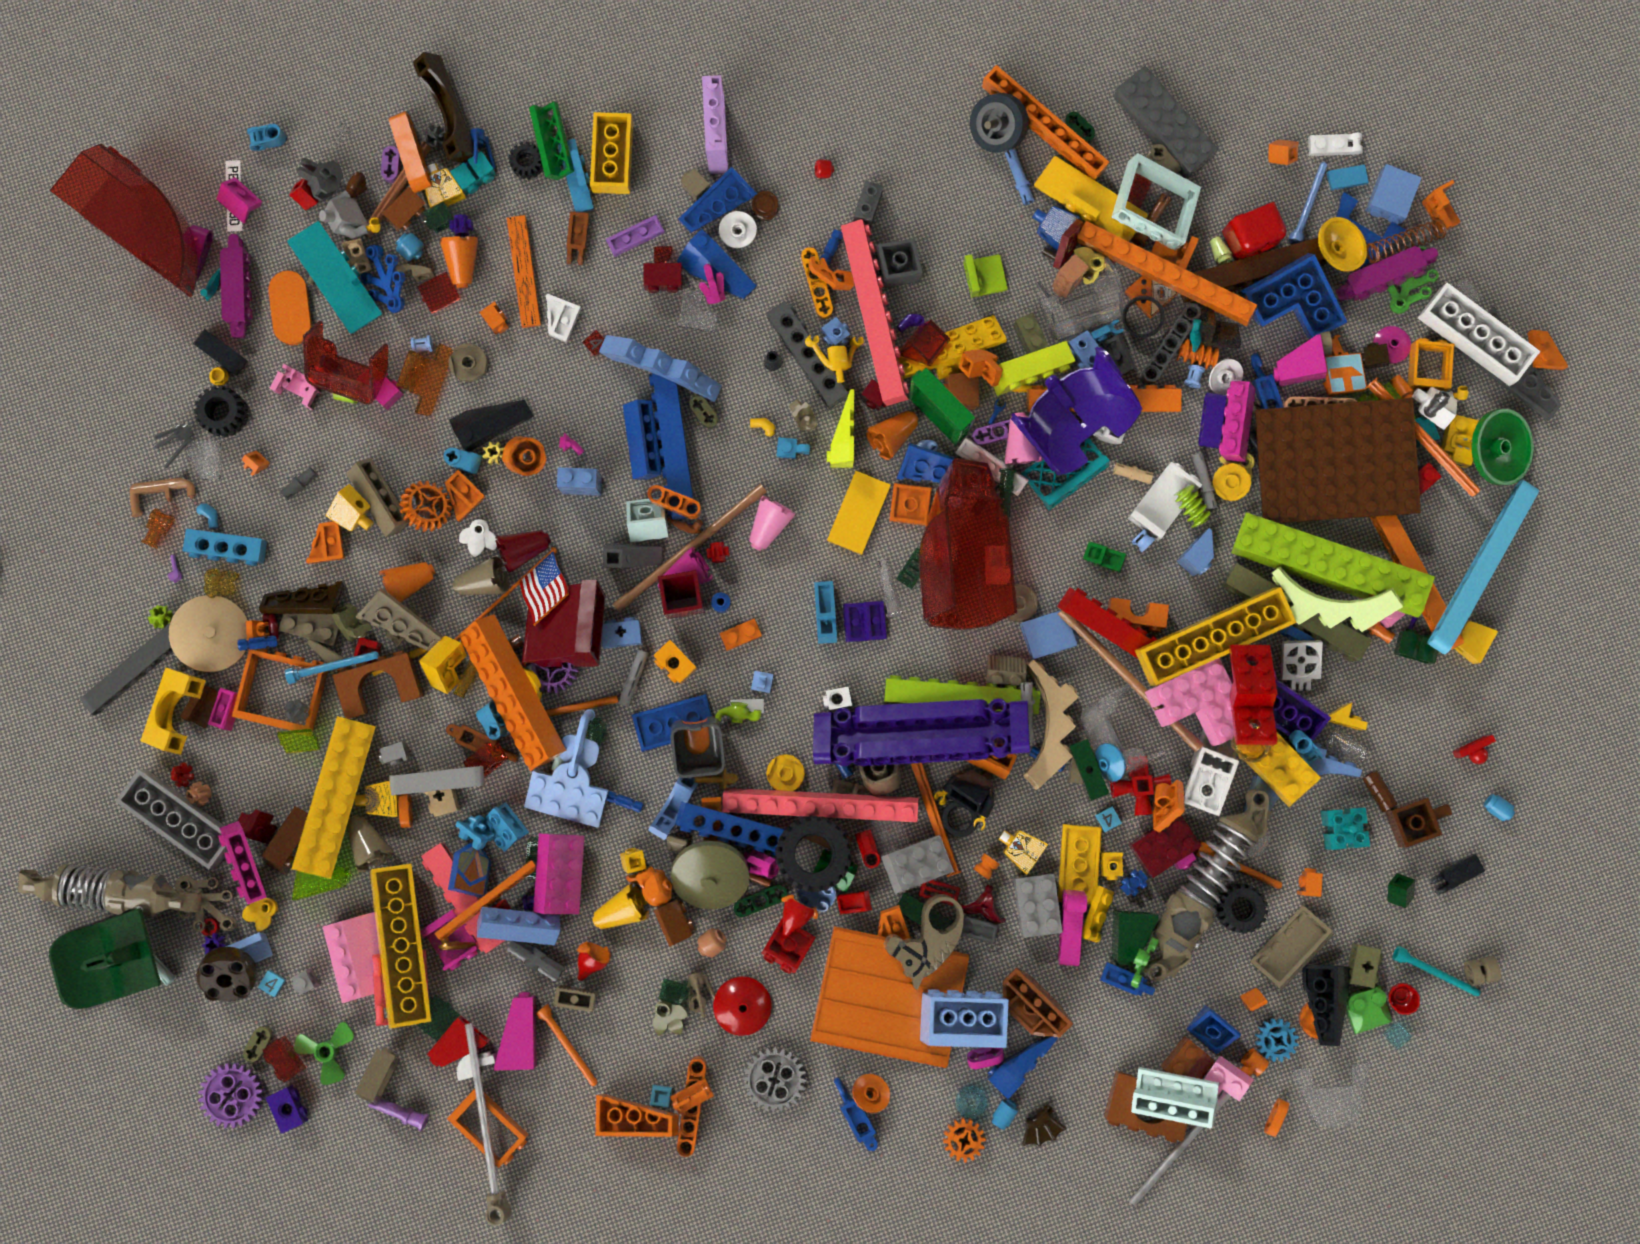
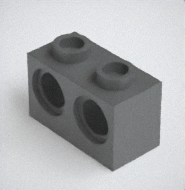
[853,180,883,228]

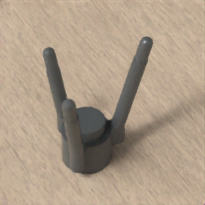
[154,422,194,468]

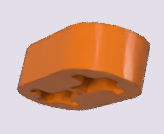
[398,793,413,828]
[1264,1098,1289,1137]

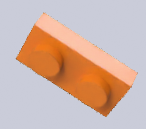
[719,618,762,651]

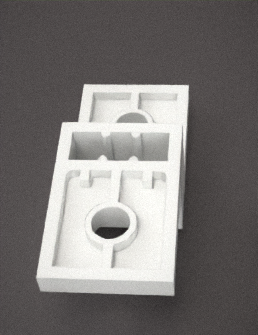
[1184,730,1239,816]

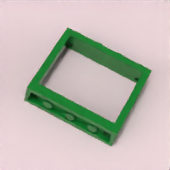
[908,368,975,446]

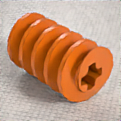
[1176,339,1219,369]

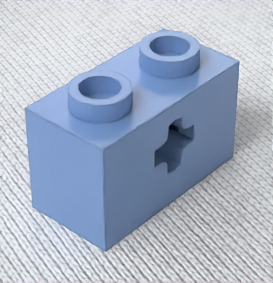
[602,617,643,649]

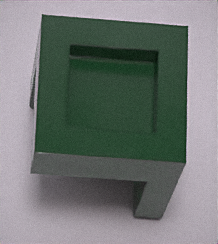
[1387,873,1415,908]

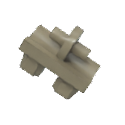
[789,399,817,432]

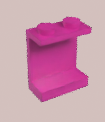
[420,909,478,971]

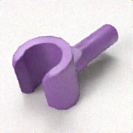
[168,555,183,583]

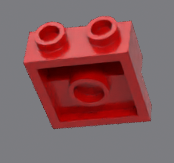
[761,917,816,974]

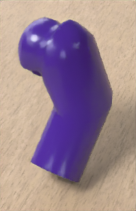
[896,314,925,333]

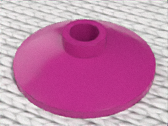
[1373,326,1411,364]

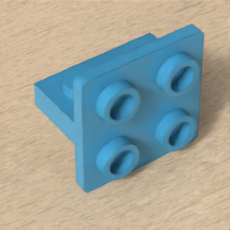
[484,802,529,852]

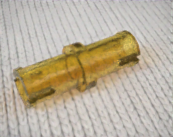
[453,659,477,698]

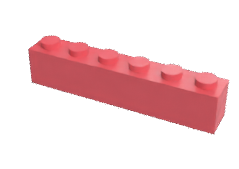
[421,842,506,953]

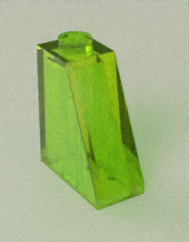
[292,865,351,901]

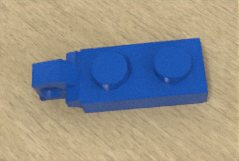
[1099,962,1155,996]

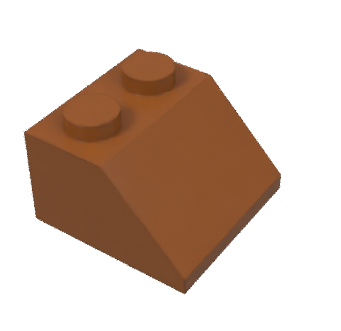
[653,899,695,947]
[1160,1036,1216,1079]

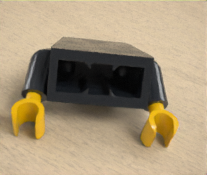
[934,770,994,831]

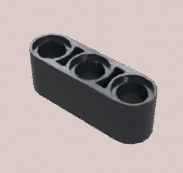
[193,329,248,376]

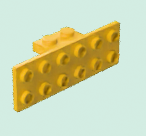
[1034,156,1148,242]
[899,315,1007,380]

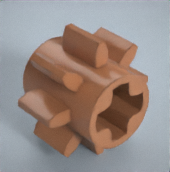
[186,781,212,807]

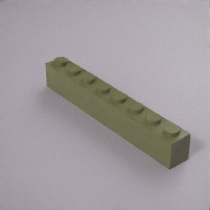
[1222,563,1372,662]

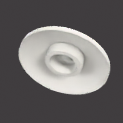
[719,211,757,248]
[1209,359,1243,396]

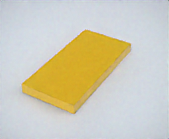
[827,471,891,555]
[1057,824,1102,905]

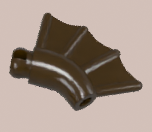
[1022,1104,1067,1147]

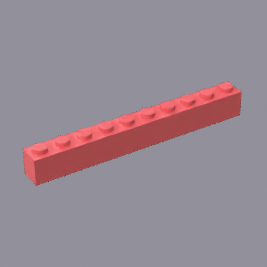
[841,219,910,406]
[722,788,919,822]

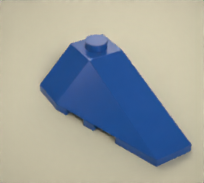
[677,229,757,300]
[987,1036,1058,1099]

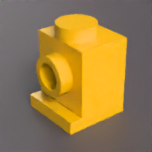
[620,848,646,874]
[1100,852,1123,880]

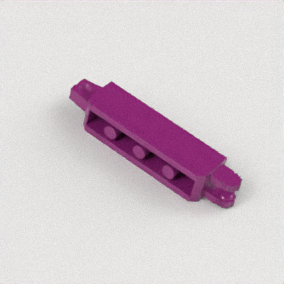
[220,233,253,339]
[1335,246,1438,302]

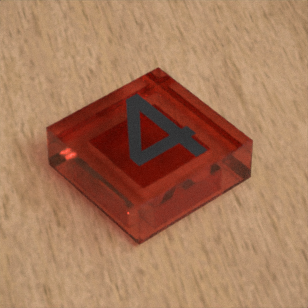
[582,330,604,357]

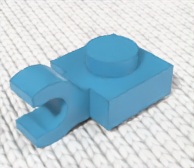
[1090,320,1124,344]
[776,437,810,459]

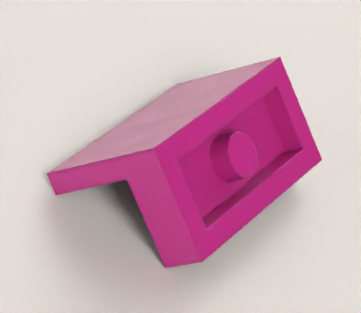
[217,177,262,224]

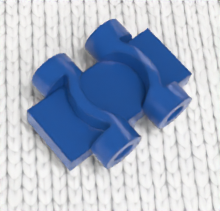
[1120,869,1148,897]

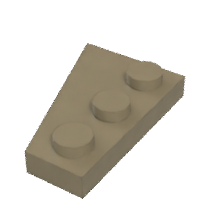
[278,614,340,646]

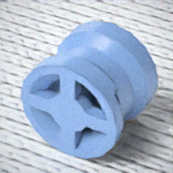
[1131,529,1155,553]

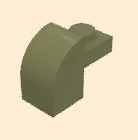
[332,604,372,642]

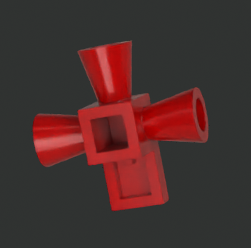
[1110,756,1172,816]

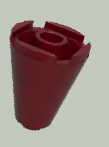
[495,530,551,573]

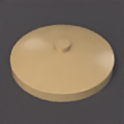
[169,595,248,673]

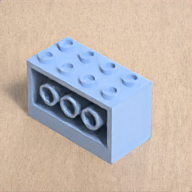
[920,989,1008,1048]

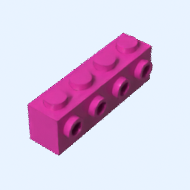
[1219,381,1256,462]
[218,821,267,905]

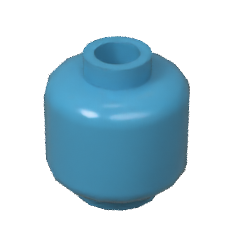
[395,233,424,261]

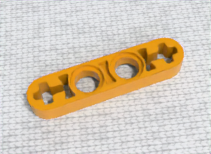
[801,247,833,319]

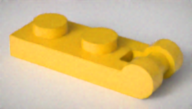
[1082,885,1114,943]

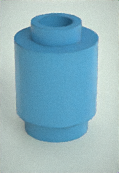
[1483,794,1515,821]
[991,1099,1019,1130]

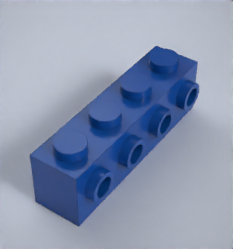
[623,399,662,480]

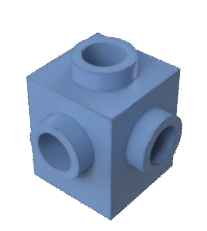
[821,317,851,347]

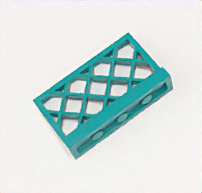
[1021,438,1110,511]

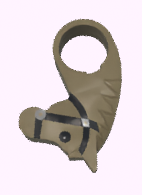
[884,894,964,989]

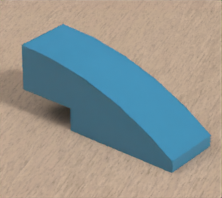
[814,581,837,644]

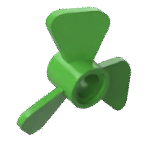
[294,1022,354,1085]

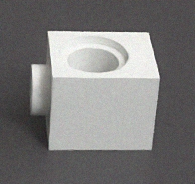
[823,687,852,711]

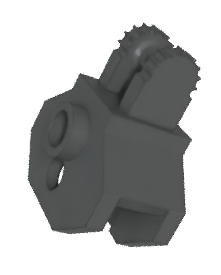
[296,158,343,201]

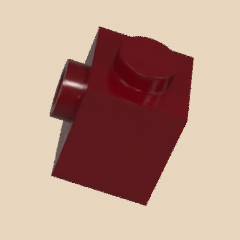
[861,379,887,411]

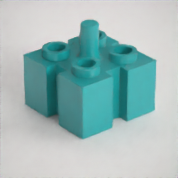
[1321,807,1370,850]

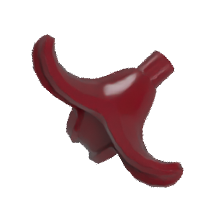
[958,885,1006,924]

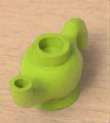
[715,702,762,723]

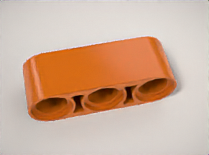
[647,485,702,519]

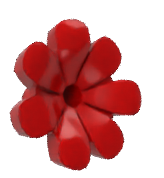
[171,762,194,788]

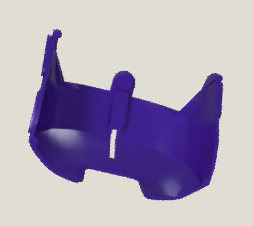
[1011,347,1142,475]

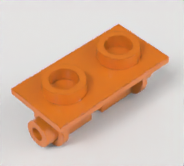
[670,1078,714,1114]

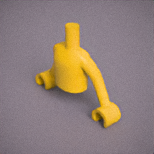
[805,335,864,383]

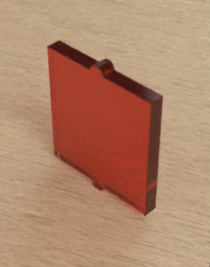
[417,272,461,314]

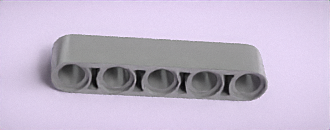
[389,766,485,795]

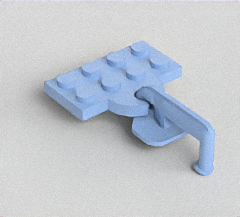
[524,709,609,828]

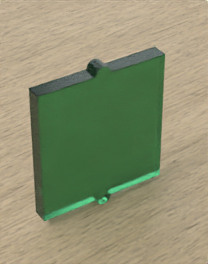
[416,995,460,1042]

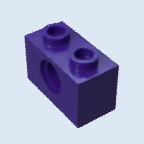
[266,1084,308,1134]

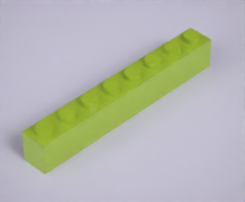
[884,675,1041,715]

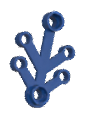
[360,245,405,313]

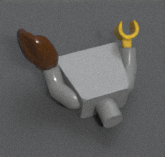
[319,172,381,239]

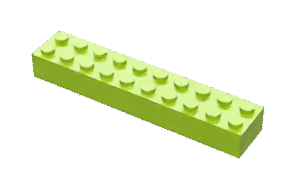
[1231,512,1435,618]

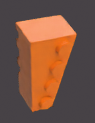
[595,1094,679,1137]

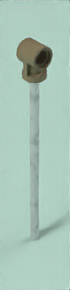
[465,1023,512,1226]

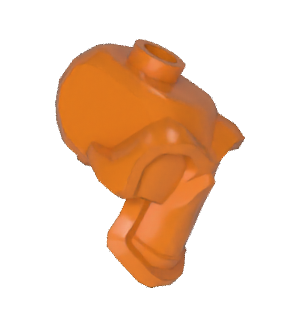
[626,866,672,907]

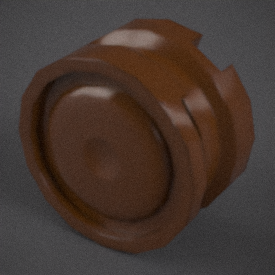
[752,191,778,221]

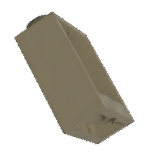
[355,1047,399,1105]

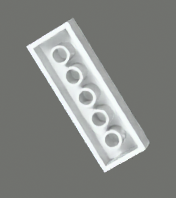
[1417,283,1540,386]

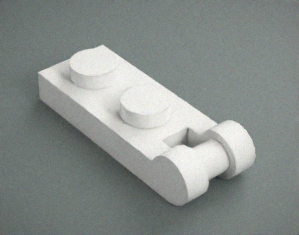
[1308,133,1363,156]

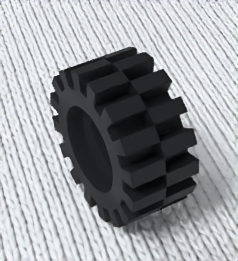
[509,142,543,179]

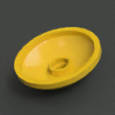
[1318,217,1367,272]

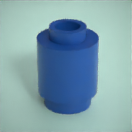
[711,592,731,613]

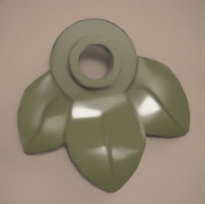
[652,999,688,1036]

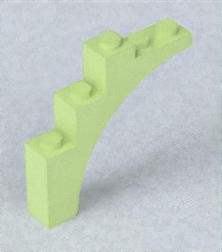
[1272,566,1404,632]

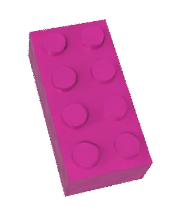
[533,833,585,914]

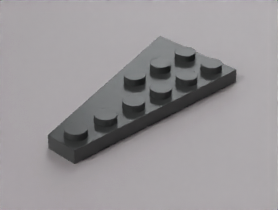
[1457,306,1562,421]

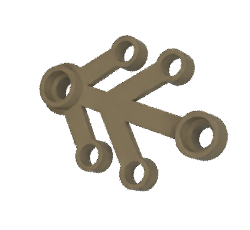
[175,875,238,932]

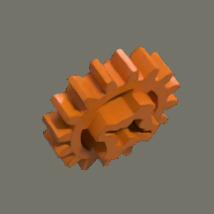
[942,1117,986,1163]

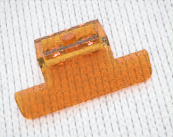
[397,343,453,416]

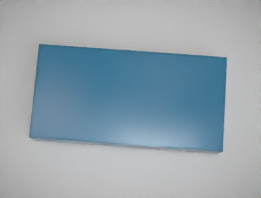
[1327,165,1369,191]

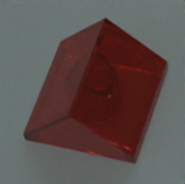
[900,320,950,366]

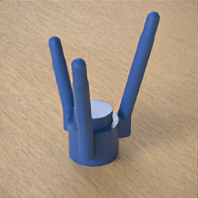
[465,128,496,169]

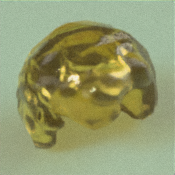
[1231,727,1271,763]

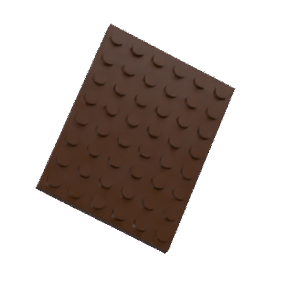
[1255,398,1421,523]

